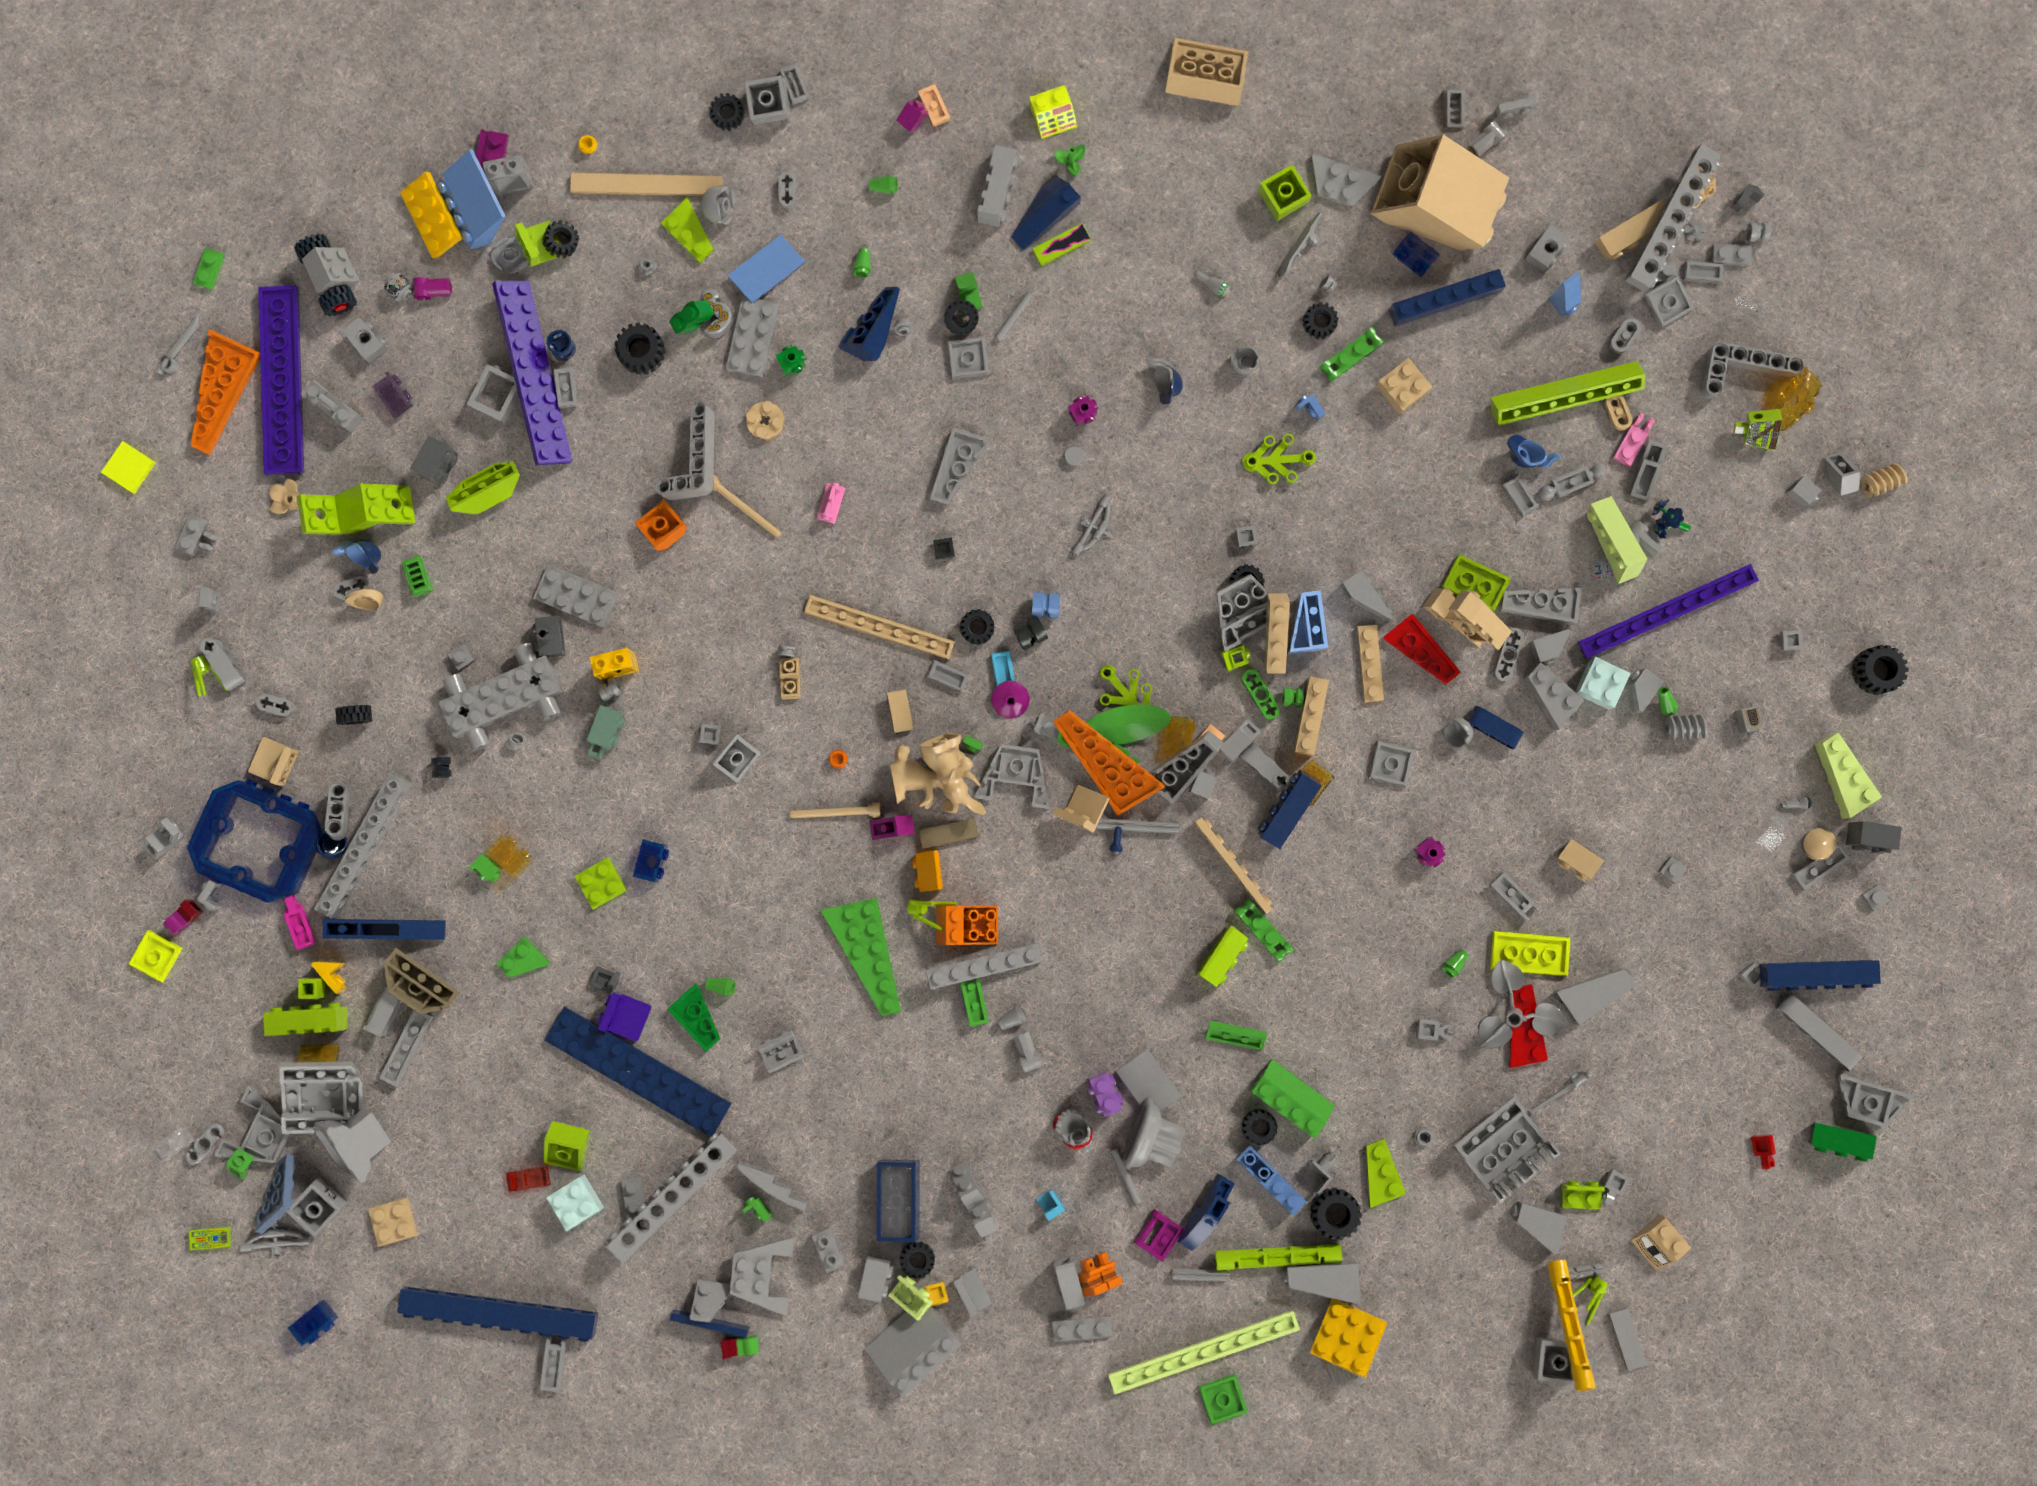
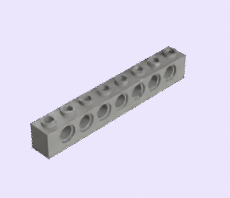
[1624,144,1721,292]
[314,772,413,919]
[606,1132,737,1264]

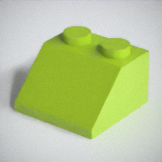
[544,1121,590,1172]

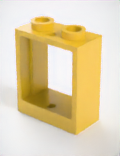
[589,648,639,681]

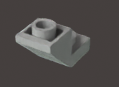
[1219,719,1261,763]

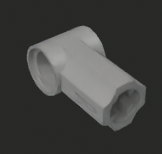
[1467,121,1507,157]
[1630,520,1664,558]
[1013,1031,1043,1073]

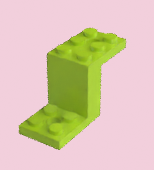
[296,483,416,535]

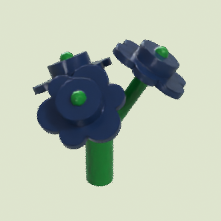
[1652,499,1691,539]

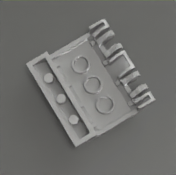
[1454,1096,1561,1203]

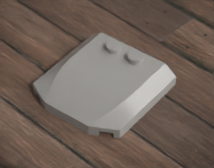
[279,1062,364,1134]

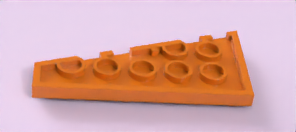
[191,329,260,456]
[1053,710,1165,815]

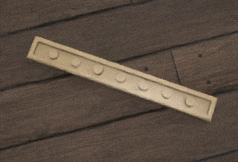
[570,173,722,196]
[804,595,955,660]

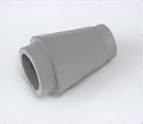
[998,1006,1028,1030]

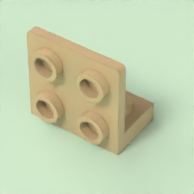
[248,737,299,786]
[1053,785,1109,833]

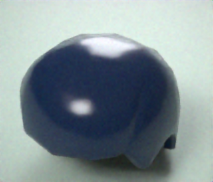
[316,831,347,859]

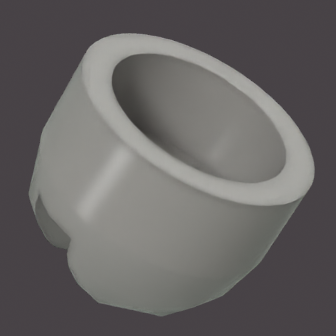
[508,733,525,750]

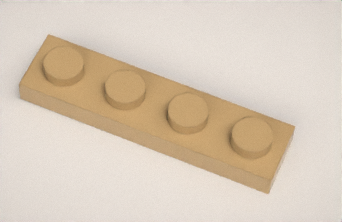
[1357,625,1384,702]

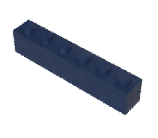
[1389,269,1506,327]
[1759,960,1881,991]

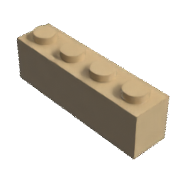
[1595,199,1675,261]
[1264,593,1290,673]
[1293,676,1329,757]

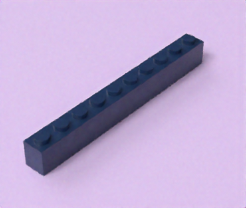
[397,1286,599,1342]

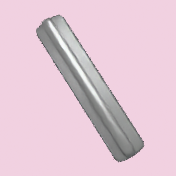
[1172,1268,1230,1281]

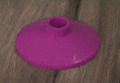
[991,680,1030,719]

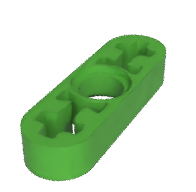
[1242,669,1280,720]

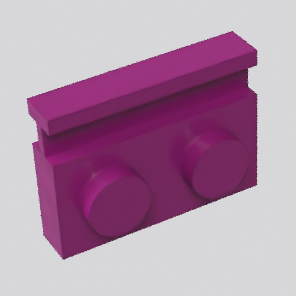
[476,129,509,169]

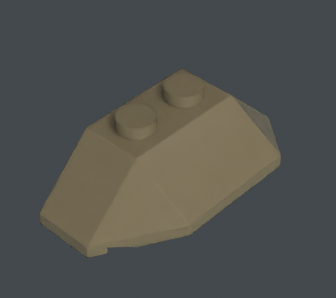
[384,948,460,1015]

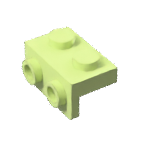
[888,1275,933,1321]

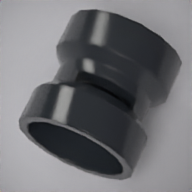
[431,757,452,778]

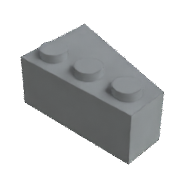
[1523,662,1585,731]

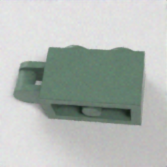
[587,705,626,761]

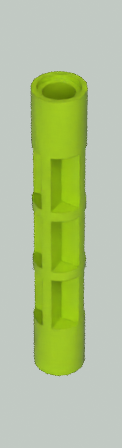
[1215,1243,1342,1270]

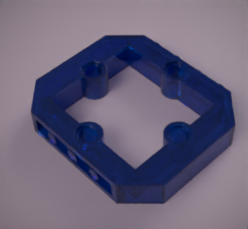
[187,778,323,903]

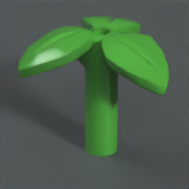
[1054,144,1086,176]

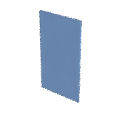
[727,235,805,303]

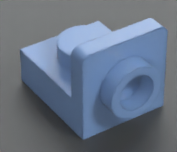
[1295,395,1326,421]

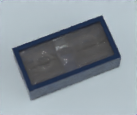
[877,1159,920,1242]

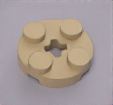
[746,401,784,440]

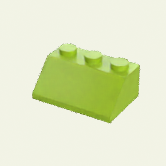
[1196,925,1249,987]

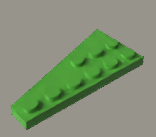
[820,898,901,1016]

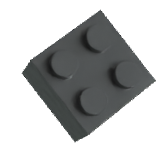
[410,435,458,487]
[1846,821,1902,854]

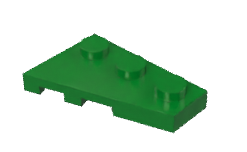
[667,983,721,1052]

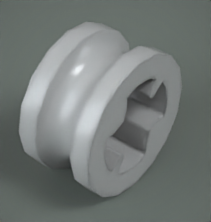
[777,645,796,658]

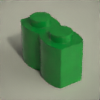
[669,300,714,334]

